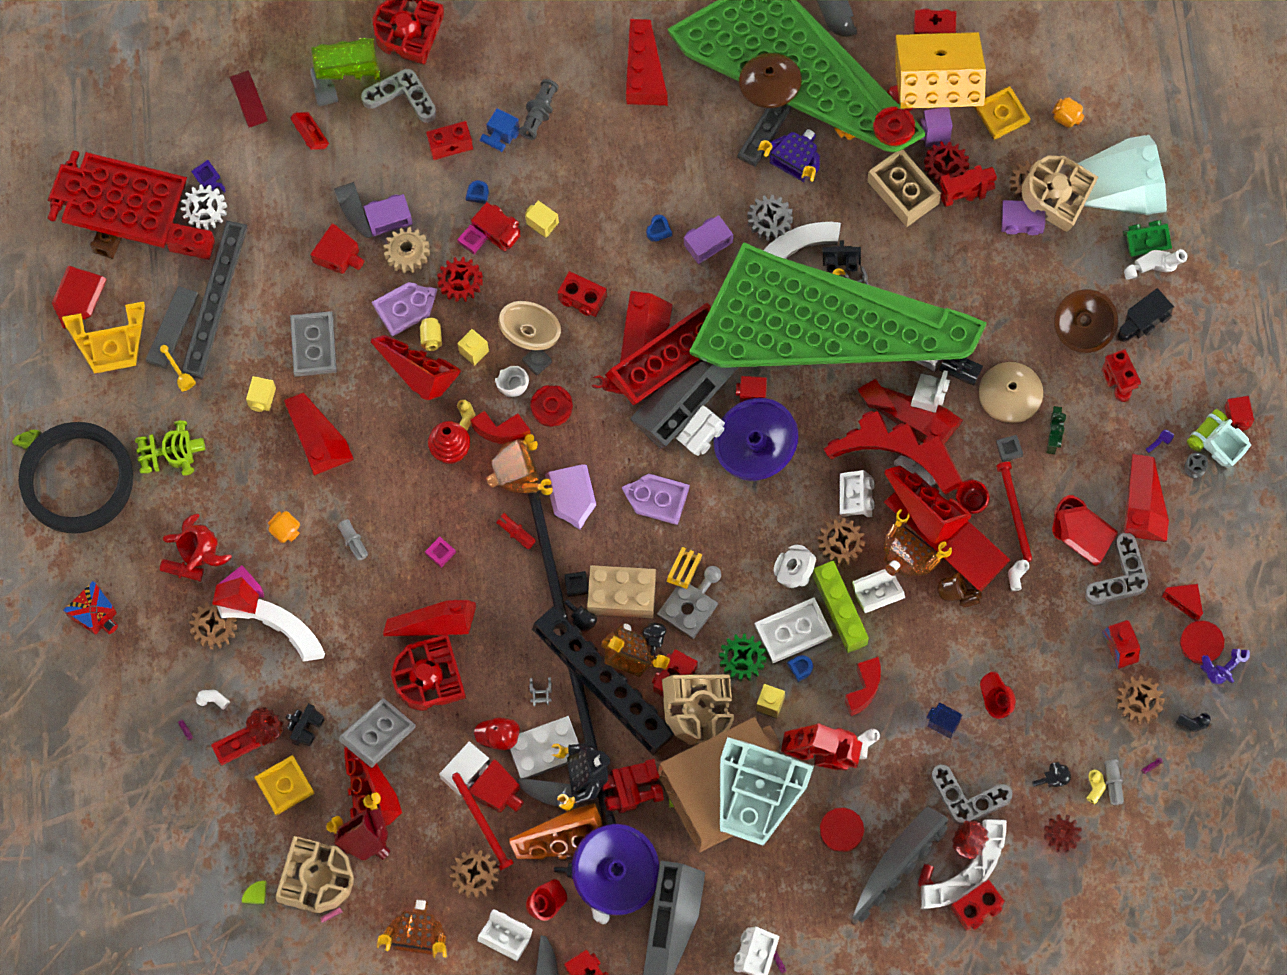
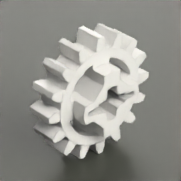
[181,185,227,230]

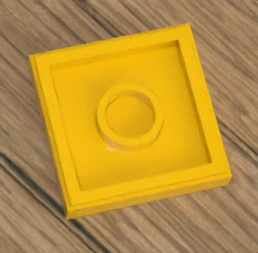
[974,86,1031,140]
[254,755,315,816]

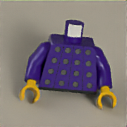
[757,129,820,182]

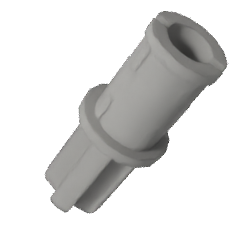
[337,519,368,560]
[1104,760,1124,805]

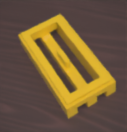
[667,547,702,589]

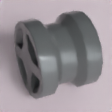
[1184,453,1208,479]

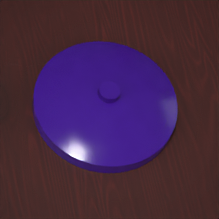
[714,398,798,481]
[572,824,660,915]

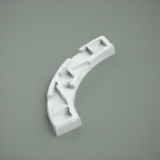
[763,222,841,259]
[217,599,325,661]
[921,820,1007,909]

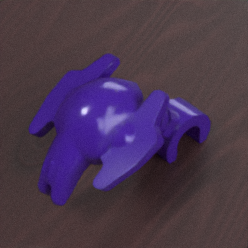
[1200,649,1250,684]

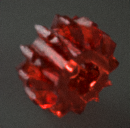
[245,707,284,746]
[1044,814,1082,853]
[951,820,989,859]

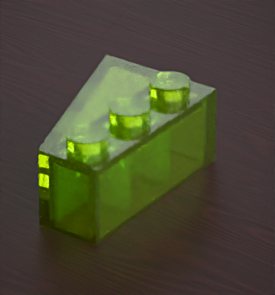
[311,38,381,80]

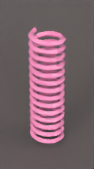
[320,907,343,923]

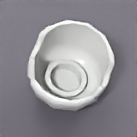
[495,366,529,397]

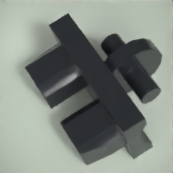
[823,240,861,272]
[939,357,983,386]
[285,703,325,746]

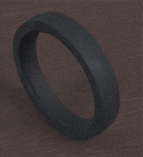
[18,422,133,534]

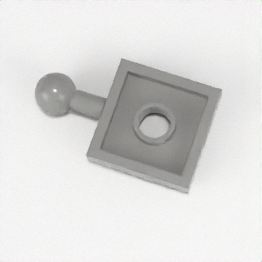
[657,566,721,639]

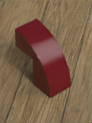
[229,70,268,128]

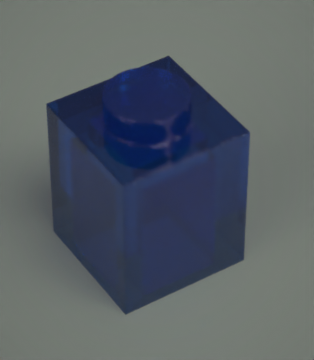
[926,702,963,739]

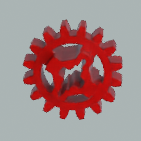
[924,141,970,183]
[437,257,483,302]

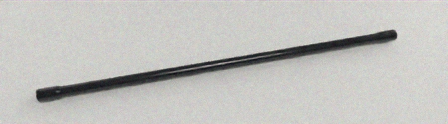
[521,466,616,826]

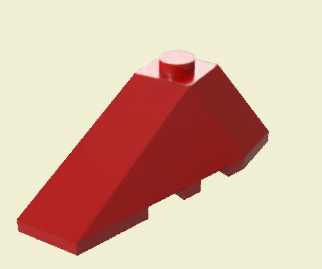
[620,291,673,362]
[371,335,461,400]
[884,465,972,544]

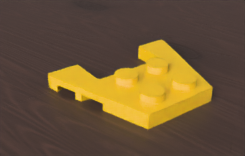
[62,301,145,374]

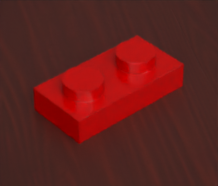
[290,112,329,150]
[211,725,261,766]

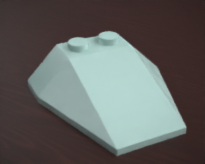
[1077,135,1167,215]
[720,737,814,845]

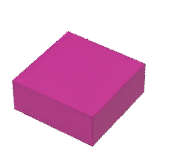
[457,224,487,254]
[425,536,456,568]

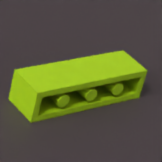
[813,561,869,653]

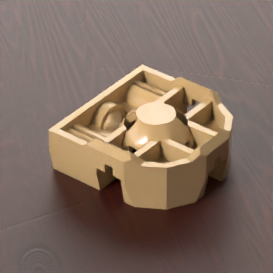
[1022,156,1098,232]
[662,675,734,745]
[276,836,354,913]

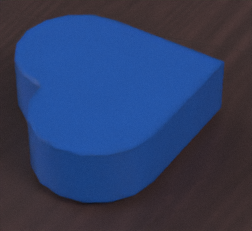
[646,215,672,242]

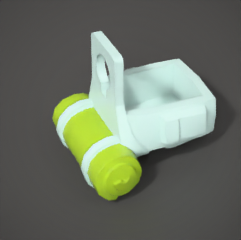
[1186,409,1251,468]

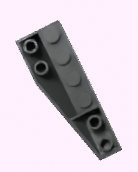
[630,360,738,449]
[852,807,948,925]
[643,861,705,975]

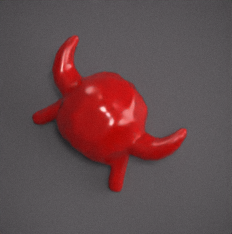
[163,513,232,572]

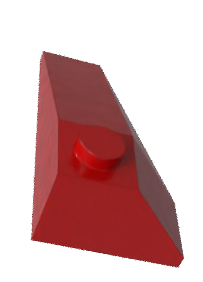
[877,387,963,444]
[284,392,354,475]
[1123,454,1169,542]
[383,600,476,636]
[344,747,402,826]

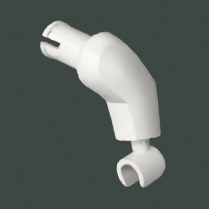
[1124,249,1187,280]

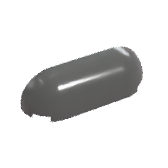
[817,0,857,36]

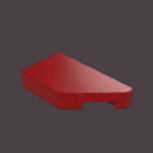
[857,378,896,411]

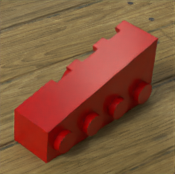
[626,19,668,106]

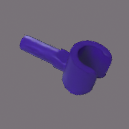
[1146,430,1174,453]

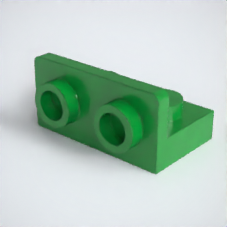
[1123,220,1172,257]

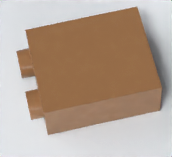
[658,717,781,853]

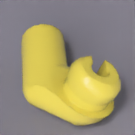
[457,399,475,431]
[1086,770,1106,804]

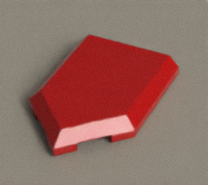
[52,266,107,329]
[1056,506,1118,566]

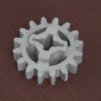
[747,195,793,240]

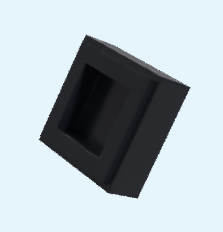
[564,571,589,597]

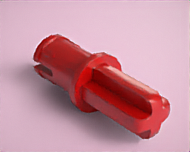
[496,513,536,549]
[160,559,204,582]

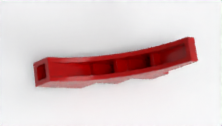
[824,411,965,494]

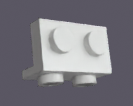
[853,567,905,613]
[477,910,533,961]

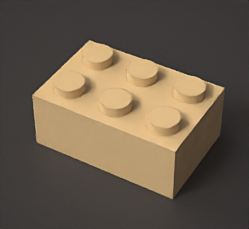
[867,150,941,227]
[587,565,656,618]

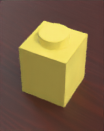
[525,200,559,238]
[457,329,489,366]
[246,376,276,412]
[756,684,785,718]

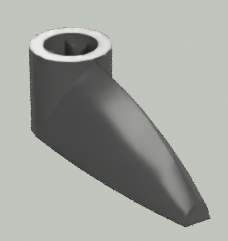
[334,182,372,238]
[517,778,577,811]
[536,935,558,975]

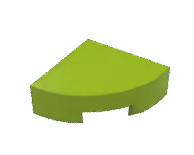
[12,429,42,450]
[242,881,267,904]

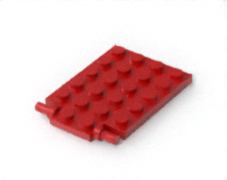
[47,150,187,248]

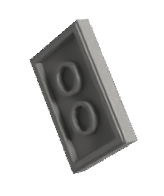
[290,311,337,377]
[339,698,416,768]

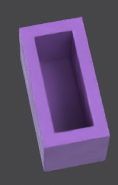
[920,107,953,147]
[364,194,412,236]
[1001,200,1045,235]
[684,215,733,264]

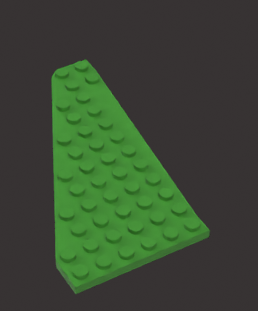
[668,0,925,152]
[689,243,987,368]

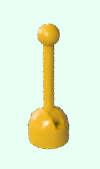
[160,345,196,392]

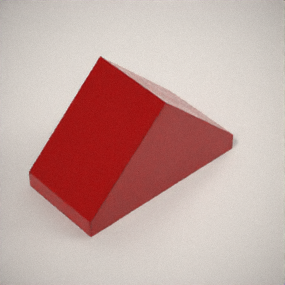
[212,577,259,614]
[1162,584,1203,621]

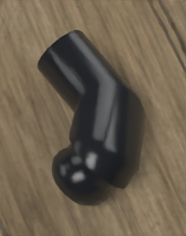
[1176,713,1211,732]

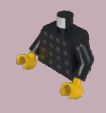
[552,743,610,811]

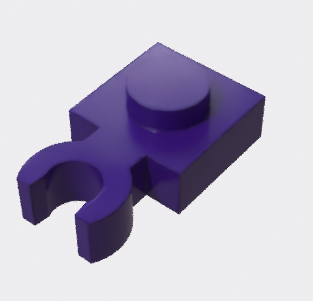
[191,160,226,193]

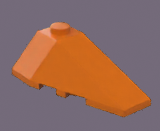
[509,803,603,859]

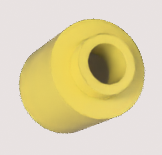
[420,318,442,351]

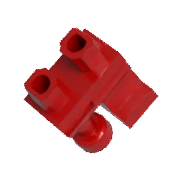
[939,165,997,207]
[1101,349,1141,402]
[601,758,664,814]

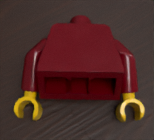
[326,792,390,860]

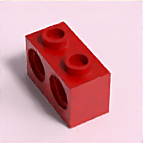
[558,271,607,317]
[951,879,1005,931]

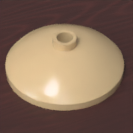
[498,301,561,350]
[979,362,1043,423]

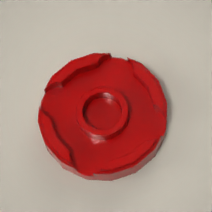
[873,106,915,146]
[530,385,573,427]
[1180,620,1225,664]
[820,807,864,852]

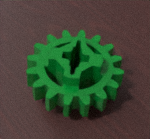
[719,633,766,682]

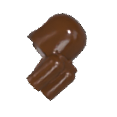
[937,572,982,608]

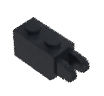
[1118,288,1174,342]

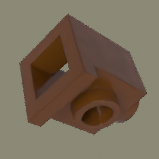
[90,232,122,259]

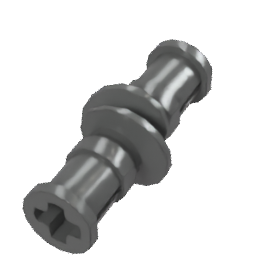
[519,79,559,140]

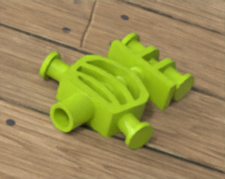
[135,421,206,476]

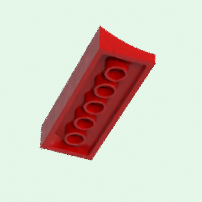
[605,302,711,406]
[884,472,1011,592]

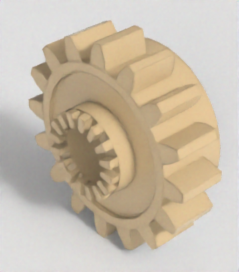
[384,227,430,273]

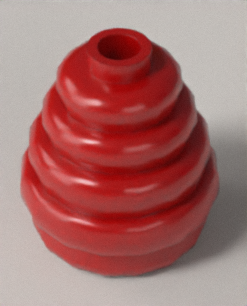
[428,421,470,464]

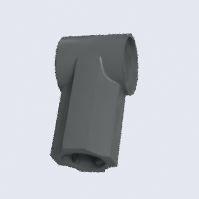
[310,64,338,107]

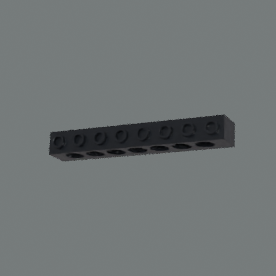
[532,606,674,756]

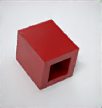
[736,376,767,403]
[1224,396,1254,431]

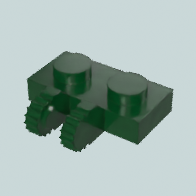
[1047,406,1066,454]

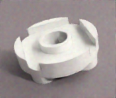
[774,545,816,588]

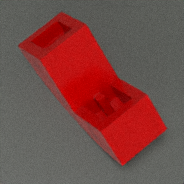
[470,411,531,444]
[845,657,881,716]

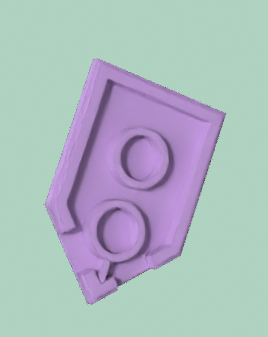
[372,282,437,337]
[545,464,596,530]
[622,473,690,525]

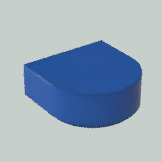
[466,180,489,204]
[787,655,813,682]

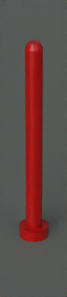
[996,462,1032,562]
[452,772,514,871]

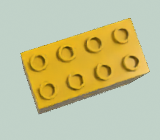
[895,32,986,108]

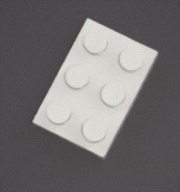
[754,598,833,664]
[510,716,579,779]

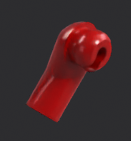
[918,864,934,889]

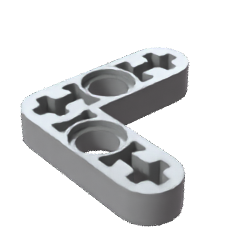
[361,69,436,123]
[1085,533,1148,604]
[931,765,1012,826]

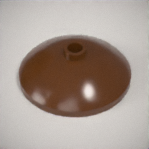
[739,53,802,108]
[1054,289,1118,353]

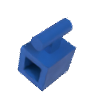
[480,108,520,152]

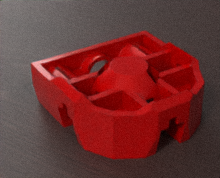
[372,0,444,65]
[391,635,466,711]
[781,723,863,770]

